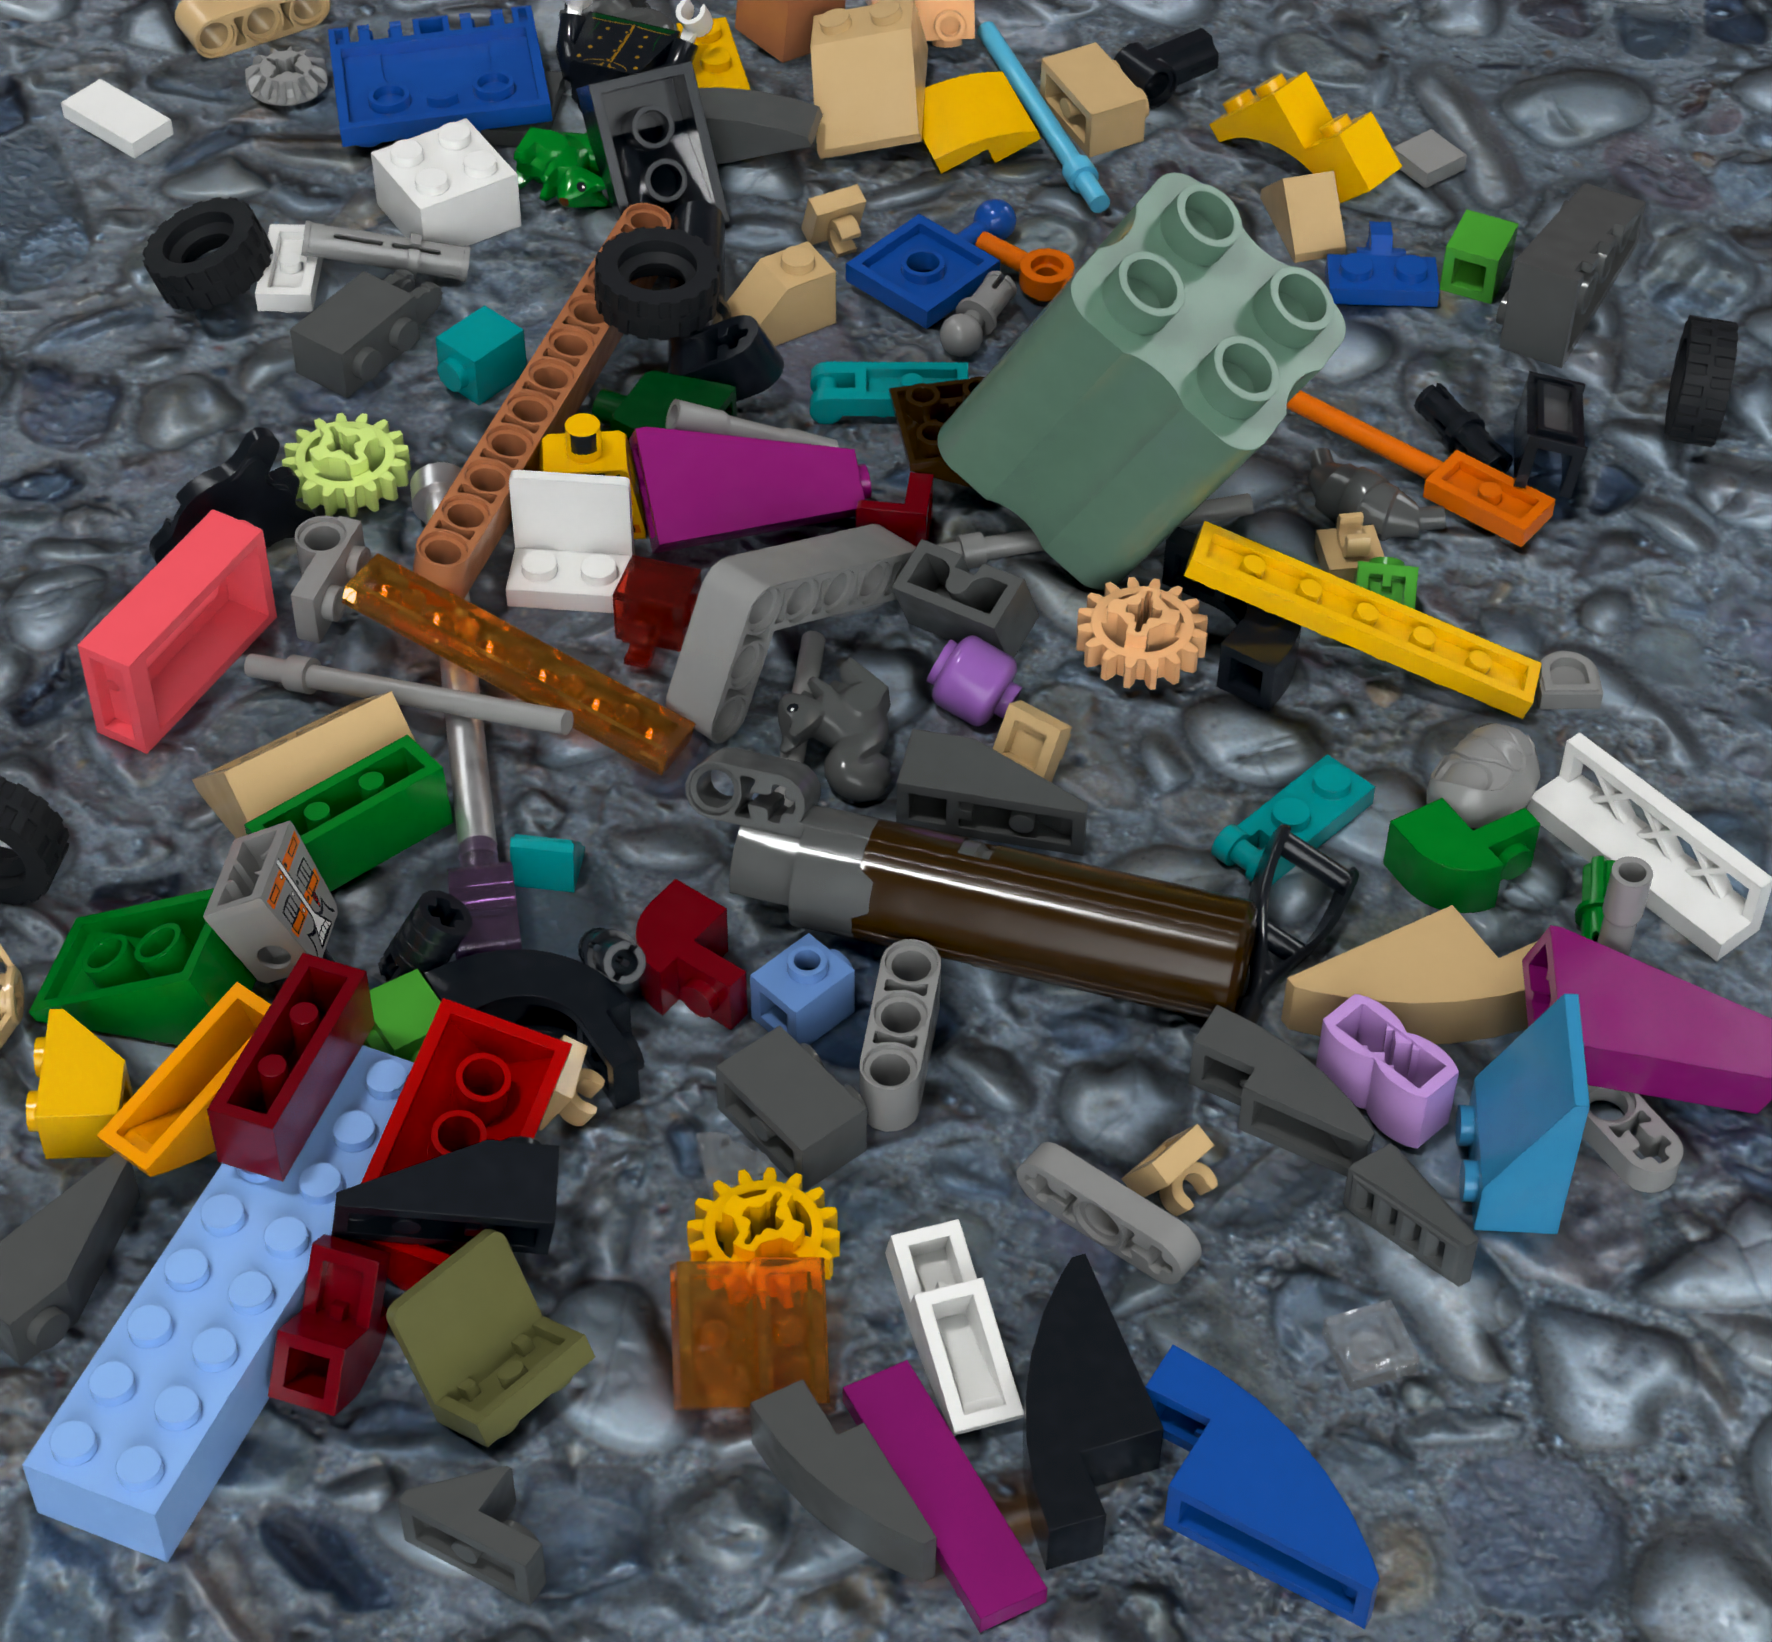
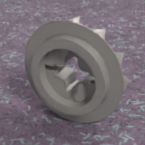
[245,46,329,106]

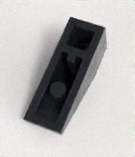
[332,1136,560,1255]

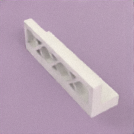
[1526,732,1772,961]

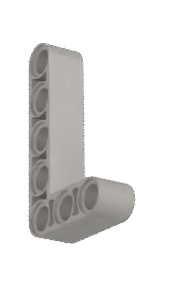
[665,524,916,743]

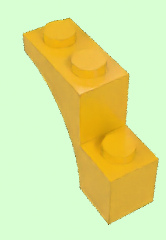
[1209,71,1403,204]

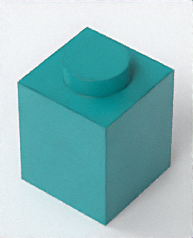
[435,305,527,405]

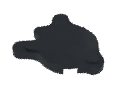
[149,427,316,564]

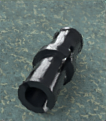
[1414,383,1513,474]
[578,927,646,984]

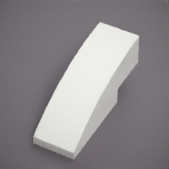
[885,1219,1024,1436]

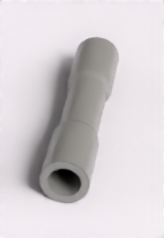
[666,399,839,447]
[1597,856,1653,956]

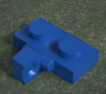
[1325,221,1440,307]

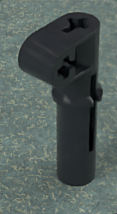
[668,200,784,402]

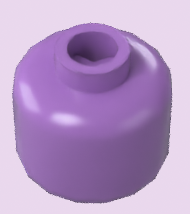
[926,635,1023,727]

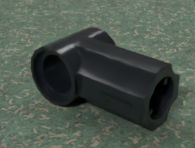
[1114,28,1219,109]

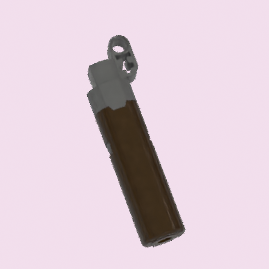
[685,748,1258,1019]

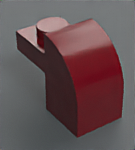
[636,879,748,1030]
[268,1234,391,1416]

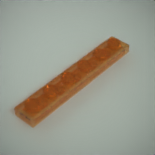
[342,553,696,776]

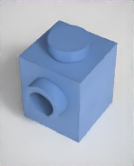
[750,933,855,1045]

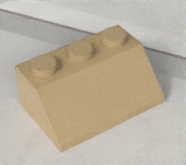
[192,691,416,838]

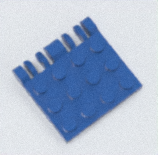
[328,5,553,147]

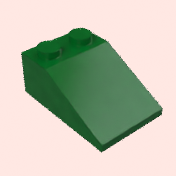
[29,888,257,1045]

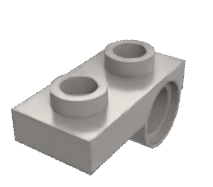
[290,516,371,644]

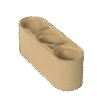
[175,0,331,59]

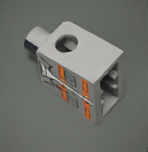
[203,821,338,983]

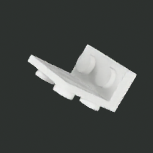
[506,470,635,614]

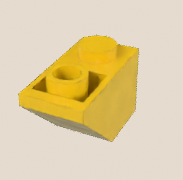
[26,1009,133,1159]

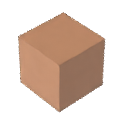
[735,0,846,63]

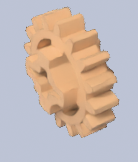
[1076,577,1208,690]

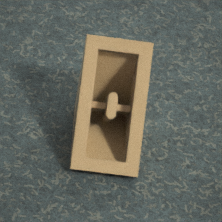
[1260,171,1346,263]

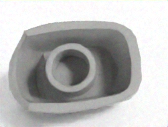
[1427,723,1541,830]

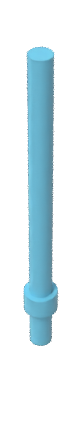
[977,21,1110,213]

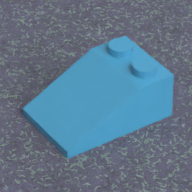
[1455,993,1590,1234]

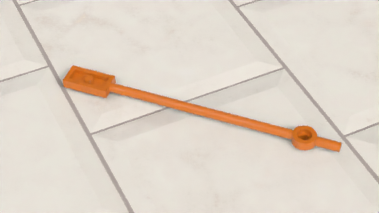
[975,231,1556,547]

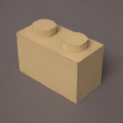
[1040,42,1149,158]

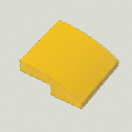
[922,71,1041,174]

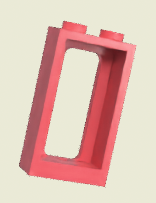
[77,509,277,754]

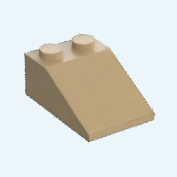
[810,0,928,159]

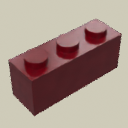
[207,953,375,1182]

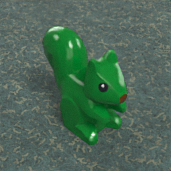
[513,127,608,208]

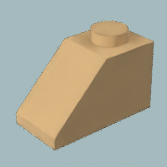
[726,241,836,346]

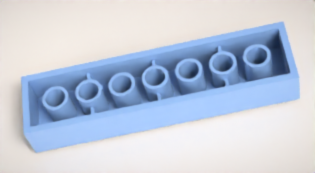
[22,1045,414,1563]

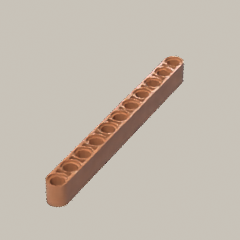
[410,203,672,611]

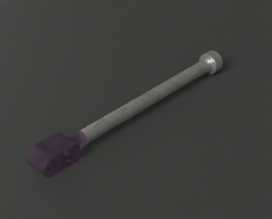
[410,462,522,960]

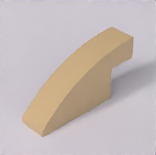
[1281,905,1537,1044]

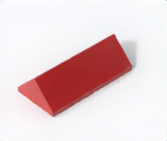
[343,998,572,1291]

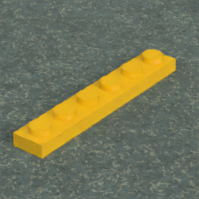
[1183,521,1542,719]

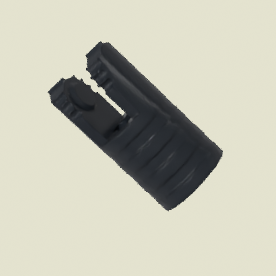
[378,890,473,981]

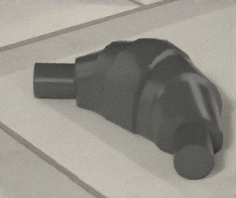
[1308,447,1446,541]

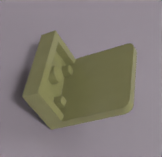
[386,1229,595,1447]

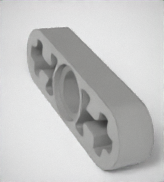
[1582,1085,1683,1193]
[1016,1142,1202,1285]

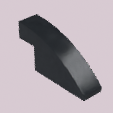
[1023,1254,1164,1570]

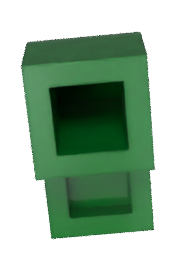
[1383,798,1540,913]

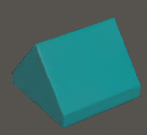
[510,834,585,893]

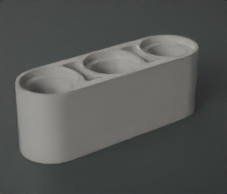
[859,939,941,1132]

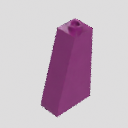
[629,427,872,554]
[1522,925,1772,1114]

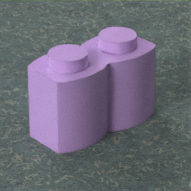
[1316,994,1459,1149]

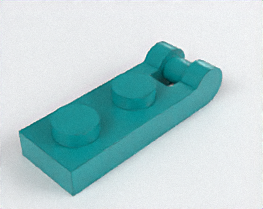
[809,361,969,425]
[1211,754,1375,886]

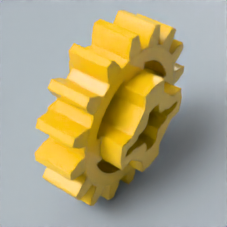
[687,1167,840,1312]

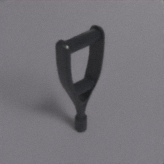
[1235,824,1359,1024]

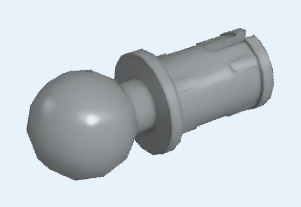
[940,271,1017,357]

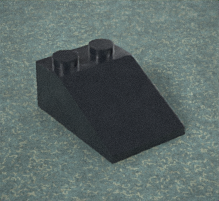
[576,61,730,222]

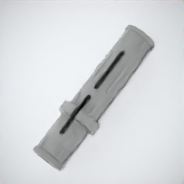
[301,220,471,282]

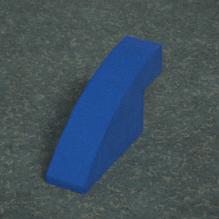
[1145,1344,1380,1629]

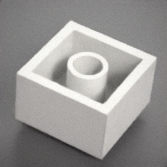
[371,118,522,247]

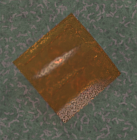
[670,1257,830,1411]

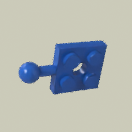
[846,199,1016,329]

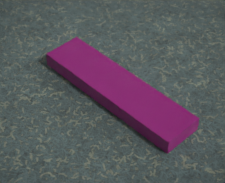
[843,1360,1048,1632]

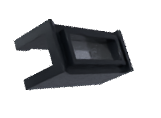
[1514,371,1588,499]

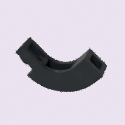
[1162,527,1302,711]
[424,949,644,1110]

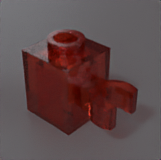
[613,555,702,669]

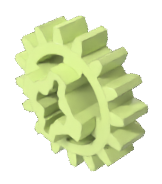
[282,413,411,518]

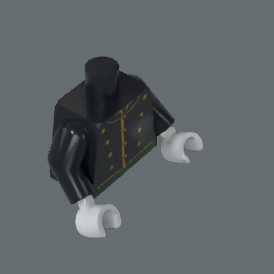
[556,0,713,112]

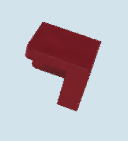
[856,472,934,547]

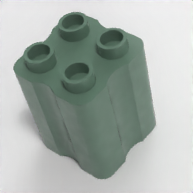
[938,172,1346,590]

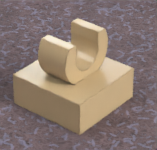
[801,184,866,258]
[1314,512,1385,583]
[993,700,1072,782]
[539,1035,605,1131]
[1121,1124,1218,1216]

